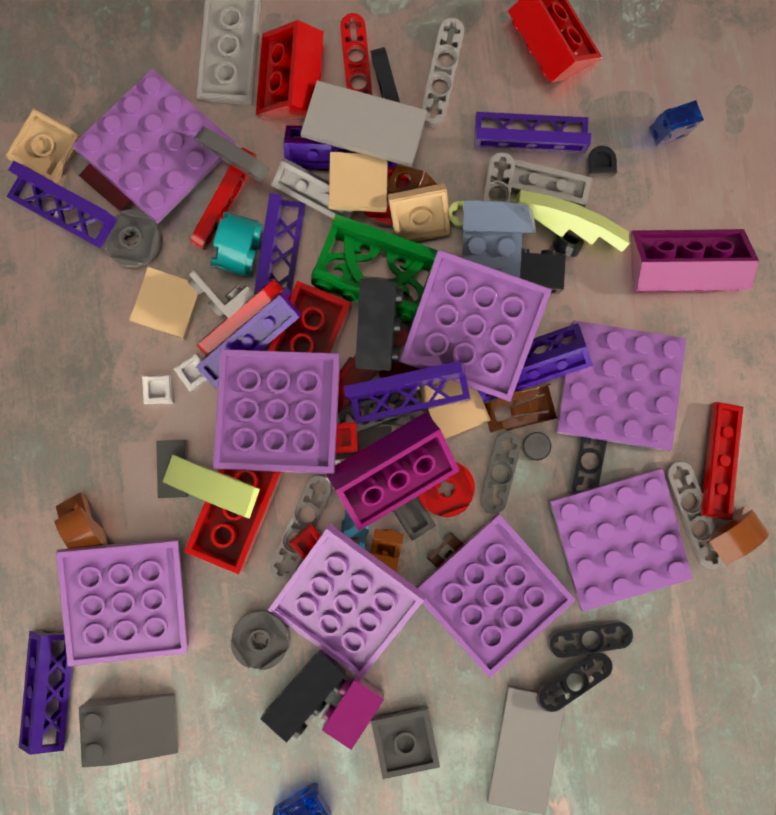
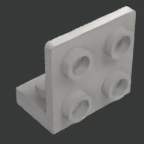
[188,269,255,319]

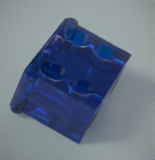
[649,100,704,147]
[272,783,332,815]

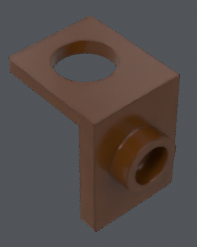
[387,165,438,194]

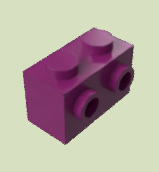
[321,675,384,750]

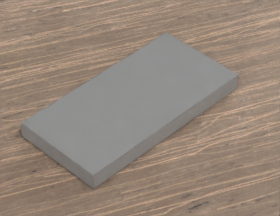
[196,0,262,105]
[301,80,428,167]
[487,686,565,815]

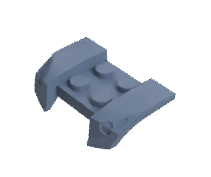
[462,200,536,278]

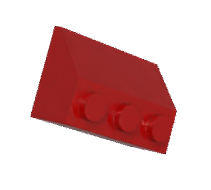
[508,0,602,83]
[255,20,324,120]

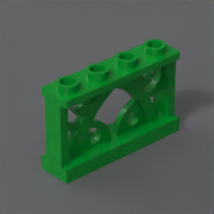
[311,214,438,322]

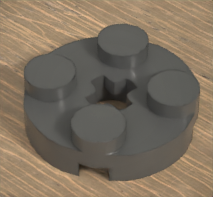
[103,209,161,268]
[231,610,290,670]

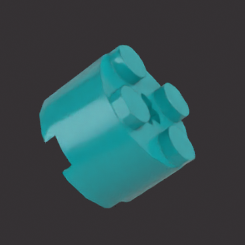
[210,212,263,276]

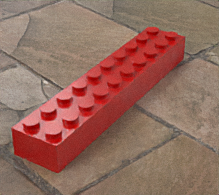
[184,281,352,575]

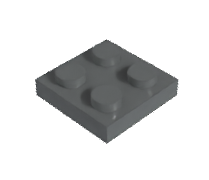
[371,707,440,779]

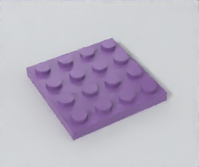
[72,69,235,224]
[400,250,552,402]
[556,320,686,451]
[213,350,340,474]
[549,468,693,612]
[416,513,576,678]
[268,524,427,679]
[56,538,188,667]

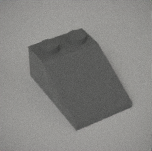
[79,694,178,767]

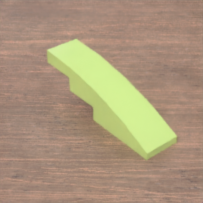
[516,190,630,252]
[163,455,260,518]

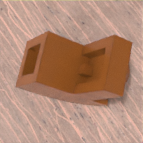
[54,492,108,548]
[709,506,770,566]
[370,529,404,573]

